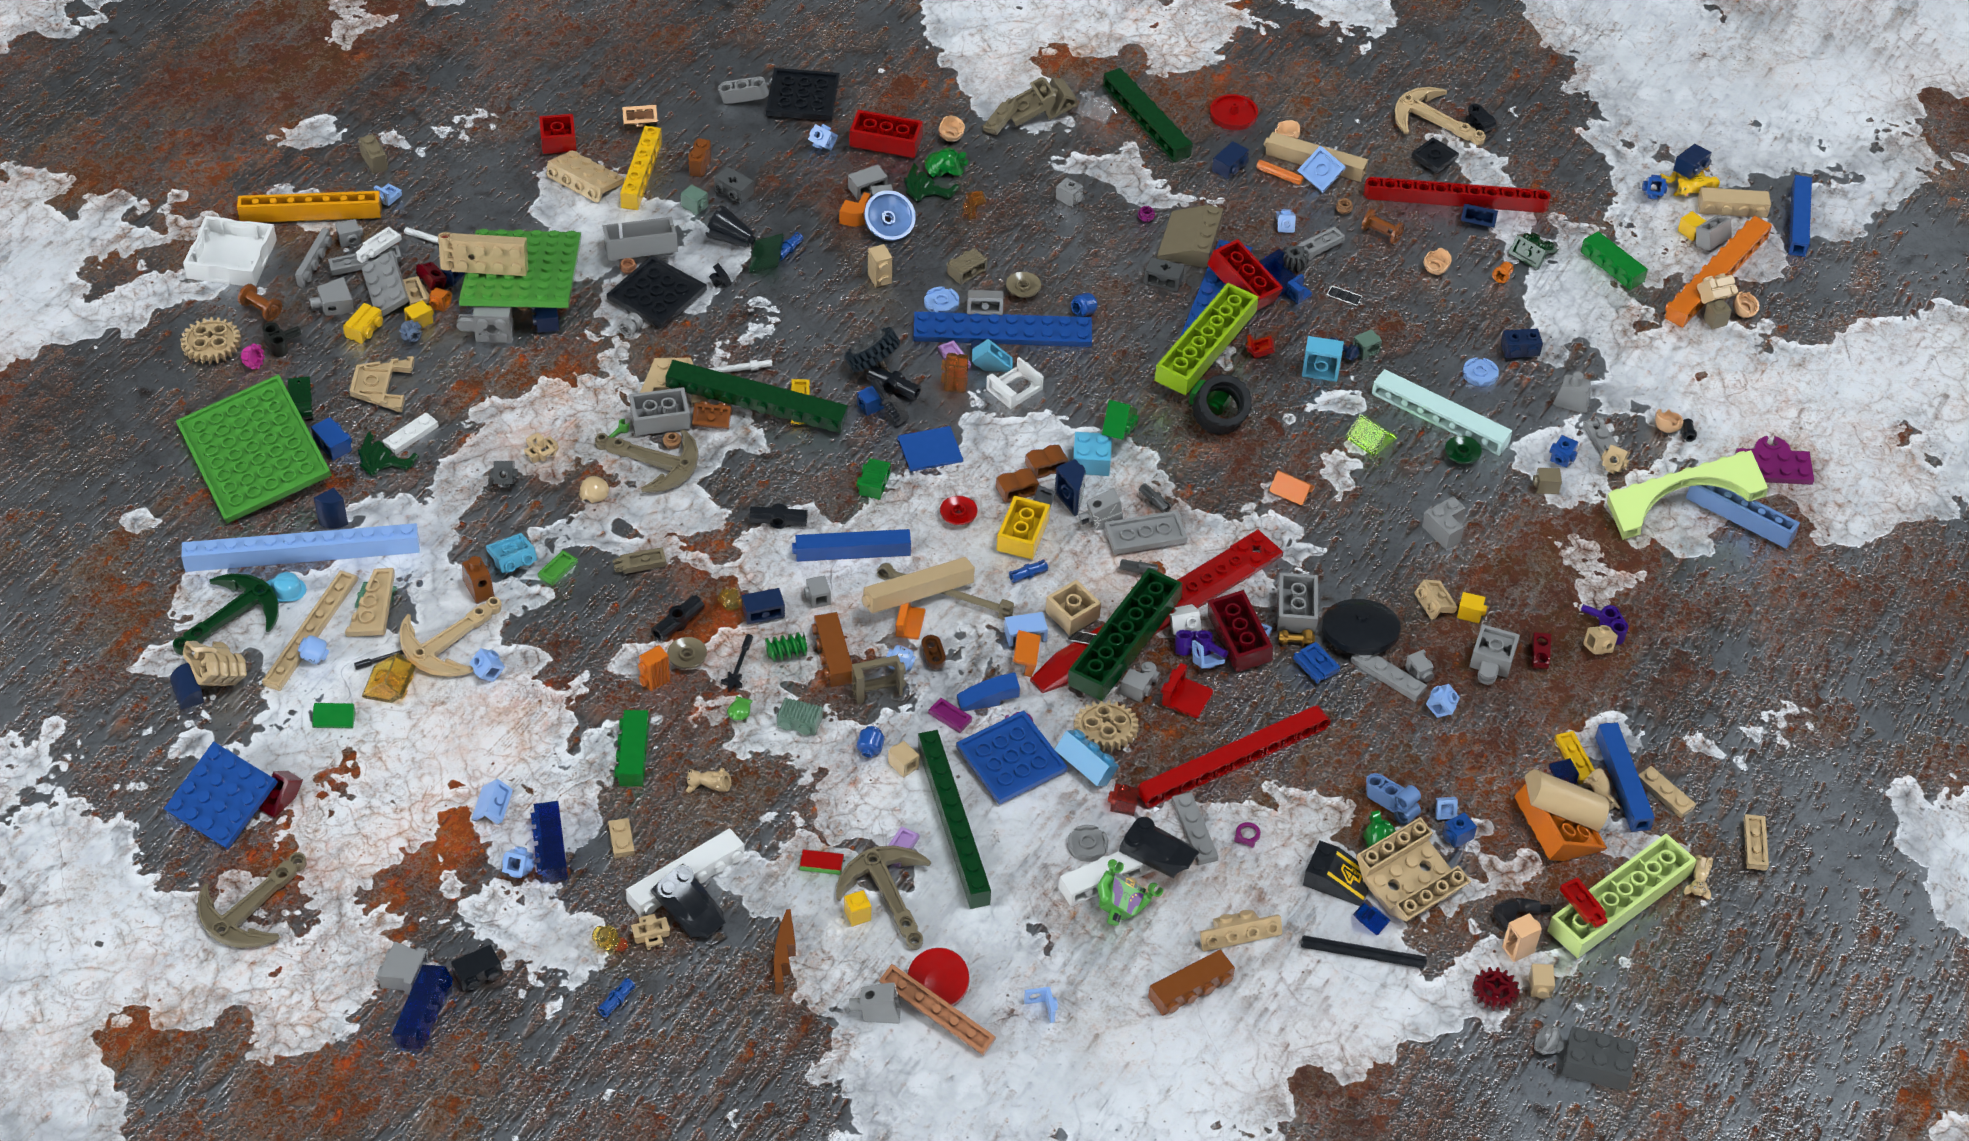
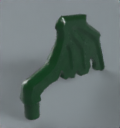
[904,163,960,201]
[358,431,419,476]

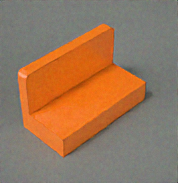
[1269,470,1315,505]
[896,602,926,640]
[1013,630,1041,677]

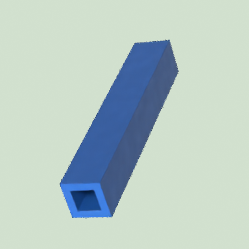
[1788,175,1812,257]
[792,529,911,562]
[1595,722,1655,832]

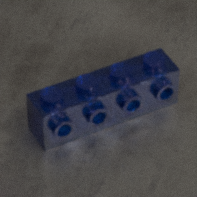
[530,801,568,883]
[391,965,453,1049]

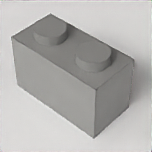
[848,165,888,200]
[1696,215,1732,250]
[967,290,1003,315]

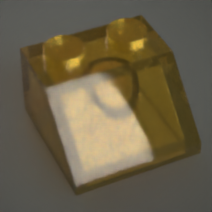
[362,653,416,703]

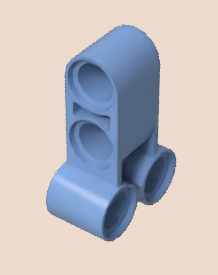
[1366,773,1421,826]

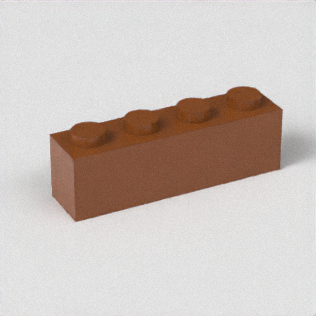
[811,612,852,687]
[1148,949,1235,1016]

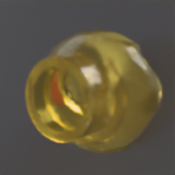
[718,587,744,611]
[592,925,628,952]

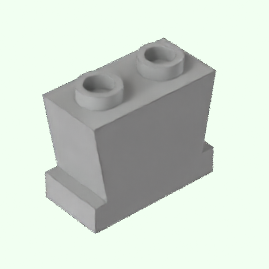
[377,941,429,996]

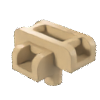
[524,432,559,463]
[631,914,670,950]

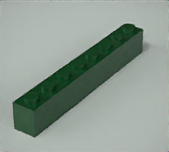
[1103,68,1193,163]

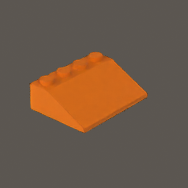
[1514,784,1607,861]

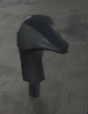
[1493,898,1551,931]

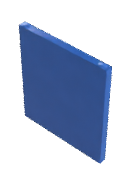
[897,426,963,472]

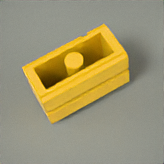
[343,303,383,344]

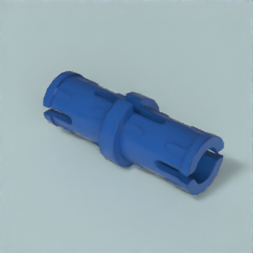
[774,232,804,261]
[1009,559,1048,583]
[597,978,636,1018]

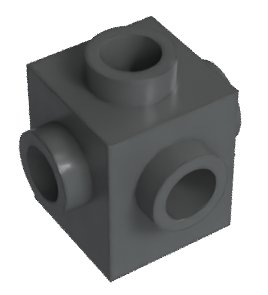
[490,461,518,487]

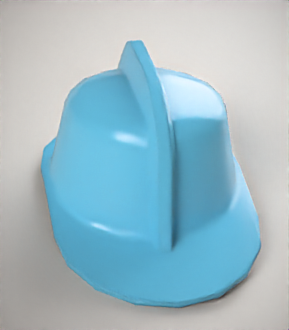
[266,572,307,602]

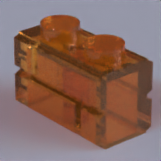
[941,353,969,393]

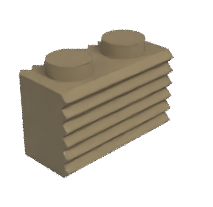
[359,134,389,174]
[947,248,988,285]

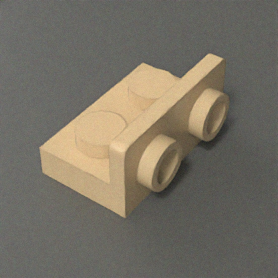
[1414,580,1458,620]

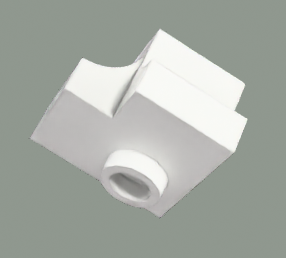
[1169,604,1201,635]

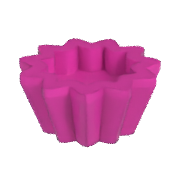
[241,343,265,370]

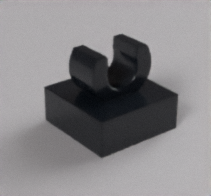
[709,263,732,287]

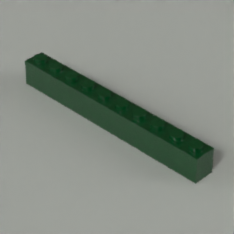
[665,360,848,433]
[918,729,991,909]

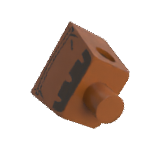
[462,556,495,604]

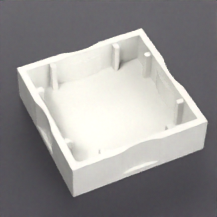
[183,216,277,286]

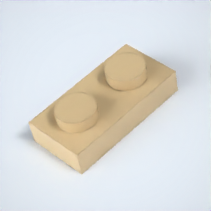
[608,818,635,859]

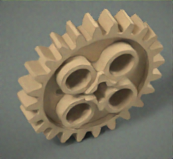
[180,317,241,364]
[1074,700,1139,752]

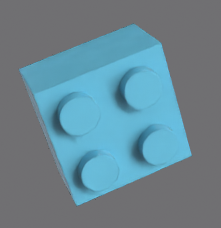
[1302,336,1344,382]
[1073,432,1112,476]

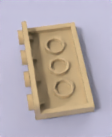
[546,150,624,203]

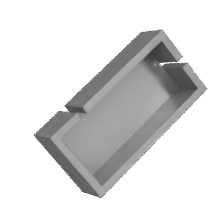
[602,217,678,261]

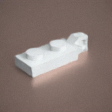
[356,227,402,263]

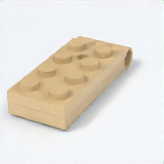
[438,232,528,276]

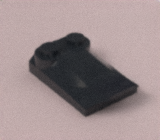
[1119,817,1200,879]
[650,864,726,939]

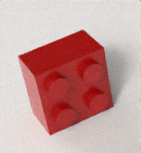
[539,114,577,154]

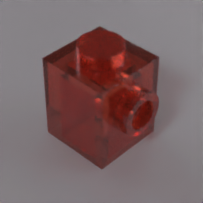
[1108,783,1140,816]

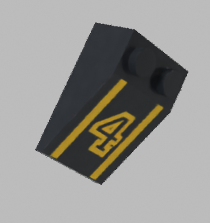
[1303,840,1369,907]

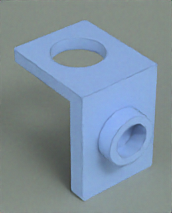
[1192,640,1225,669]
[1024,987,1058,1023]

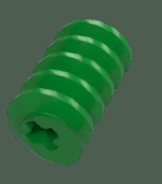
[765,632,807,662]

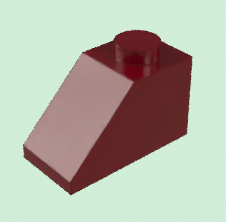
[259,771,303,817]

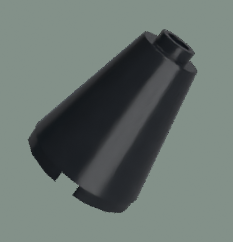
[705,205,756,248]

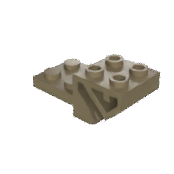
[1011,77,1079,126]

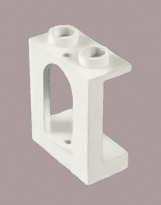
[986,357,1044,409]

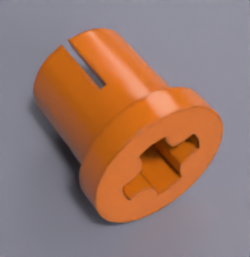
[1492,261,1514,283]

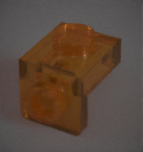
[963,191,986,220]

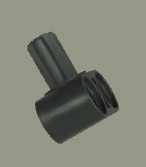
[262,322,302,357]

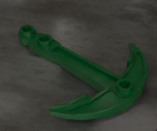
[173,573,279,655]

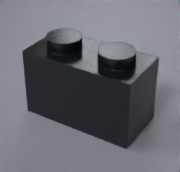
[451,944,503,993]

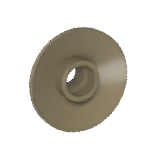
[1006,272,1041,298]
[667,637,707,669]

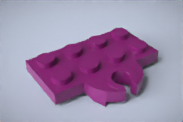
[1735,436,1814,485]

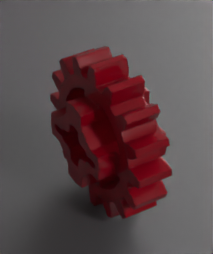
[1472,967,1520,1011]

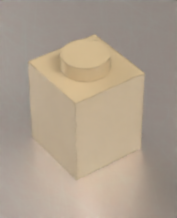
[888,741,920,778]
[1528,963,1555,999]

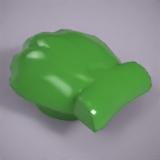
[727,696,753,720]

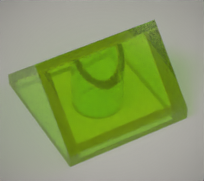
[1345,413,1397,457]

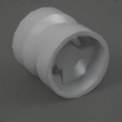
[618,313,643,337]

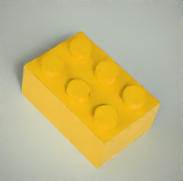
[996,496,1050,560]

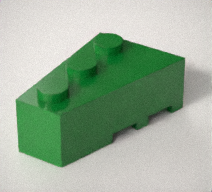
[1102,400,1139,440]

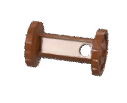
[1361,209,1405,245]
[238,284,282,321]

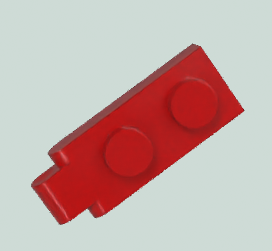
[1559,877,1608,928]

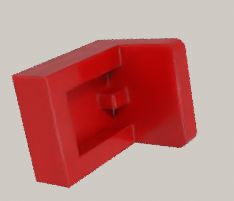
[1245,334,1275,359]

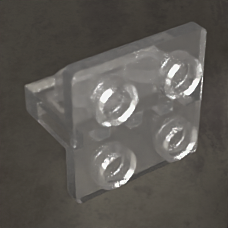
[1076,90,1117,125]

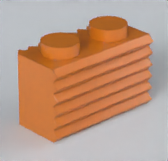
[638,645,670,691]

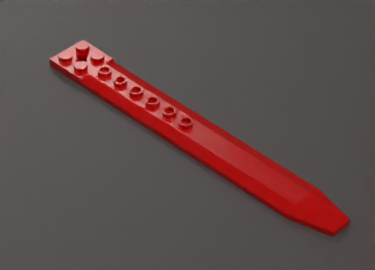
[1030,529,1283,693]

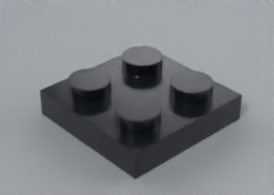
[1411,137,1459,173]

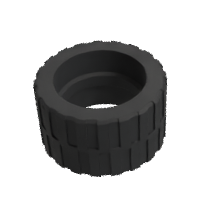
[1192,374,1252,435]

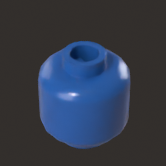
[1071,293,1097,317]
[856,726,885,758]

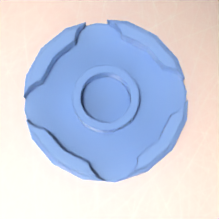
[924,286,959,313]
[1462,357,1499,387]

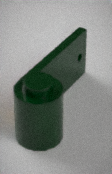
[287,376,313,420]

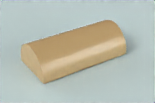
[1525,769,1609,831]

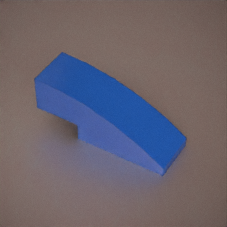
[957,672,1020,712]

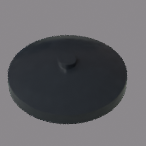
[1322,599,1401,655]

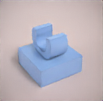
[1435,797,1458,820]

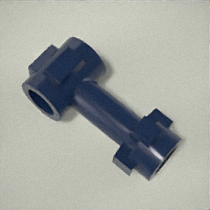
[1330,337,1360,361]

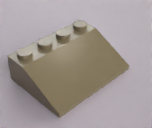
[1157,205,1224,268]

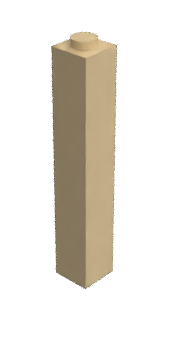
[1264,132,1368,182]
[862,557,975,614]

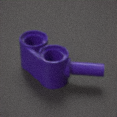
[1581,604,1629,645]
[1175,630,1228,658]

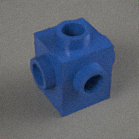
[1642,175,1668,200]
[1549,435,1578,468]

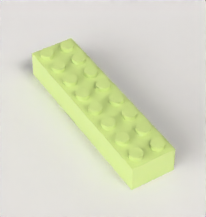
[1548,834,1697,959]

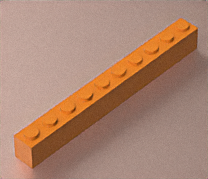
[1665,216,1772,328]

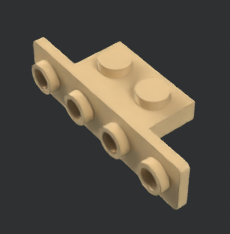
[1200,910,1282,952]

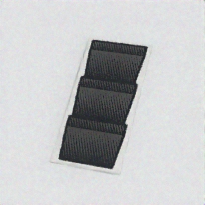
[1326,285,1363,306]
[1066,631,1096,644]

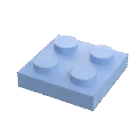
[1297,146,1346,193]

